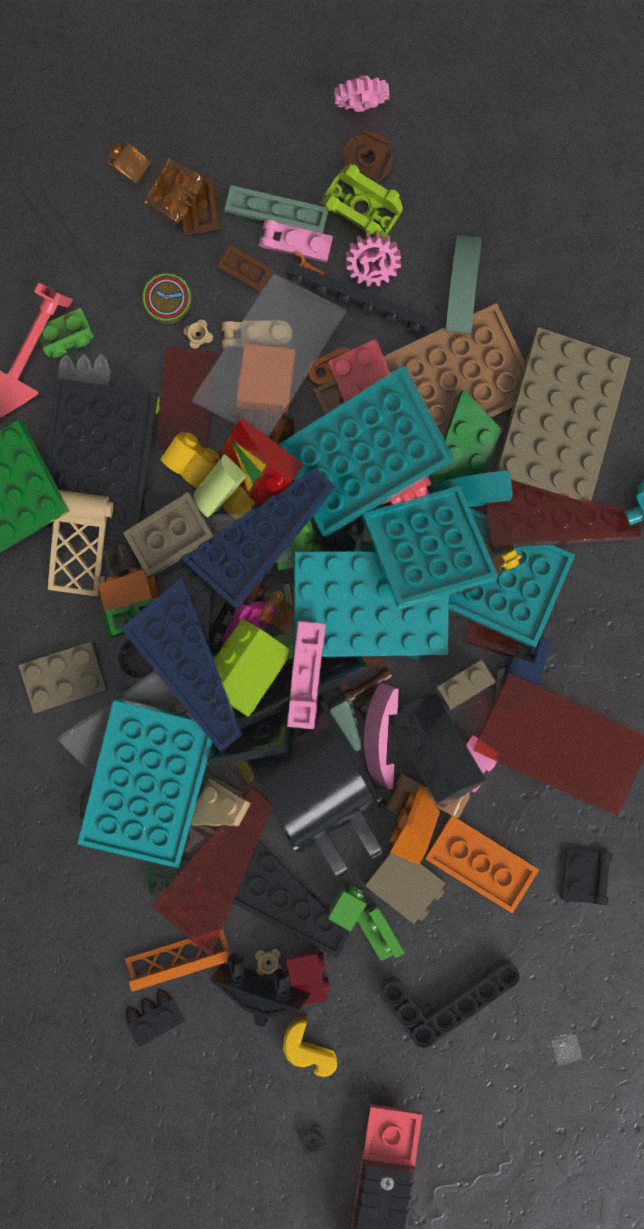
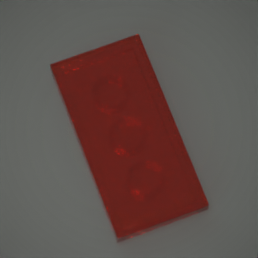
[156,347,217,449]

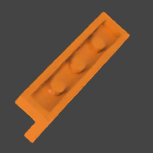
[125,927,231,992]

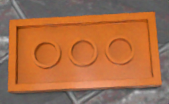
[425,815,539,914]

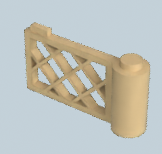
[48,490,113,597]

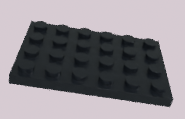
[39,378,158,544]

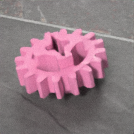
[334,75,390,112]
[346,232,401,287]

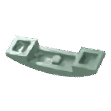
[446,235,482,334]

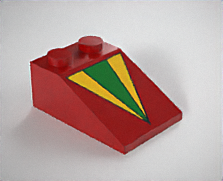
[219,418,304,506]

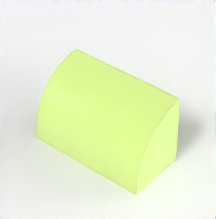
[194,454,247,518]

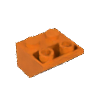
[389,786,440,865]

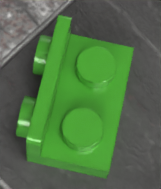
[39,308,94,358]
[357,904,404,961]

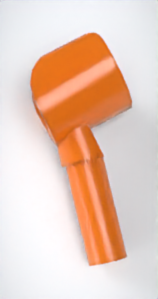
[294,253,325,275]

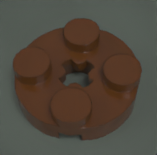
[343,132,393,184]

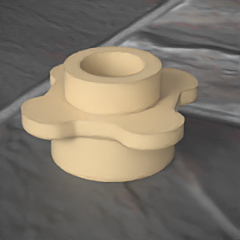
[184,319,213,349]
[255,949,282,976]

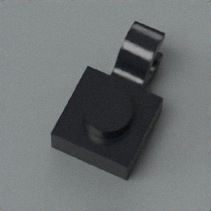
[313,524,357,551]

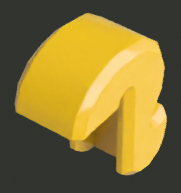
[283,1016,337,1077]

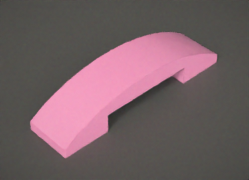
[287,621,325,729]
[364,683,398,789]

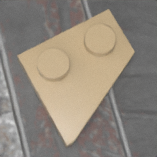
[190,778,251,826]

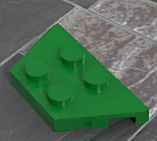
[433,390,502,483]

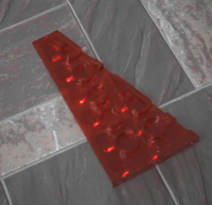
[152,788,272,956]

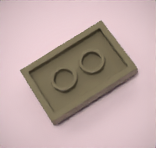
[123,492,215,578]
[18,642,108,714]

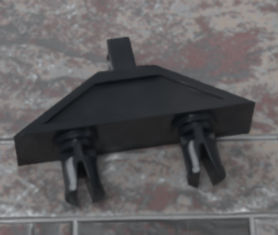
[209,954,312,1027]

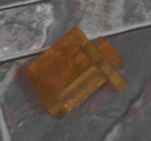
[107,142,152,183]

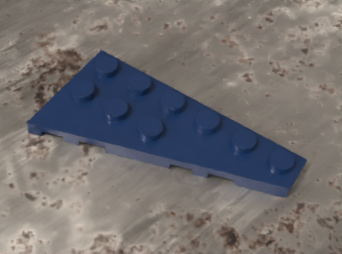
[180,469,337,608]
[121,578,242,752]

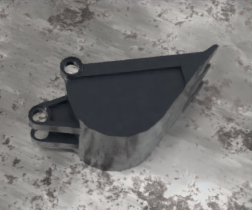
[243,694,386,878]

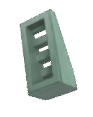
[329,692,362,751]

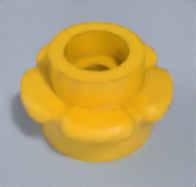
[501,548,521,570]

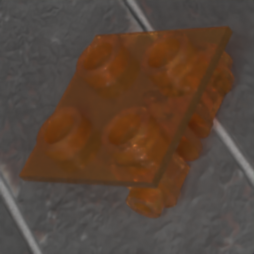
[145,158,203,223]

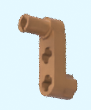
[384,773,470,818]

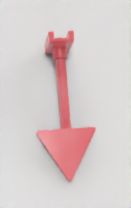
[0,283,73,419]

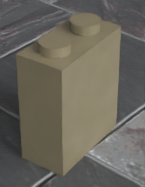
[433,660,495,710]
[365,849,446,924]

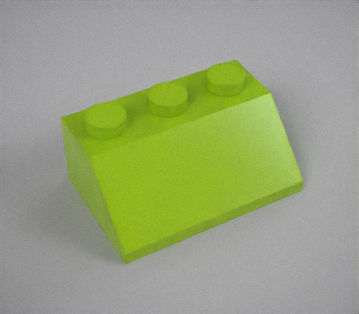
[214,619,292,717]

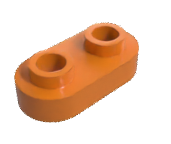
[308,348,351,386]

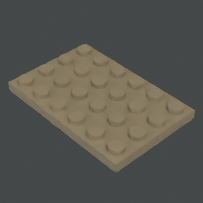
[495,327,631,504]

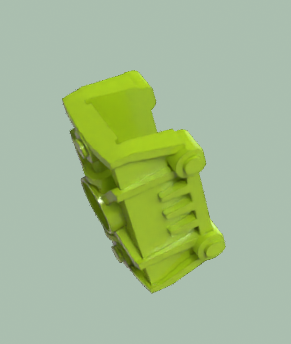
[320,164,403,239]

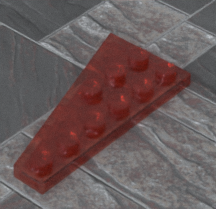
[482,472,641,548]

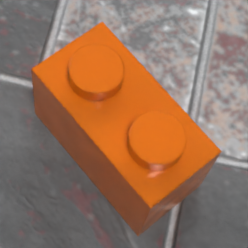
[98,567,160,611]

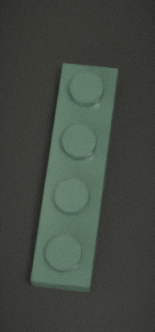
[225,185,329,234]

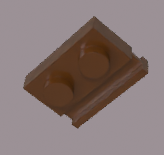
[177,177,221,236]

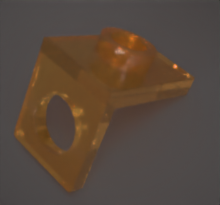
[258,596,293,639]

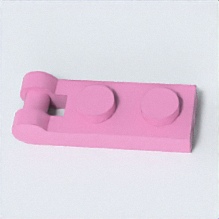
[259,220,333,263]

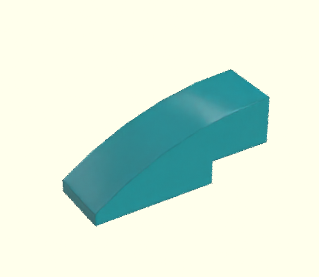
[431,470,513,507]

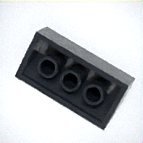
[388,694,487,808]

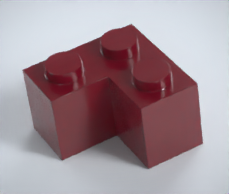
[286,946,331,1005]

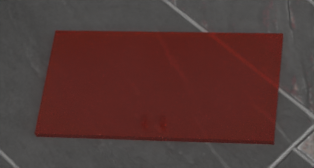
[473,673,644,816]

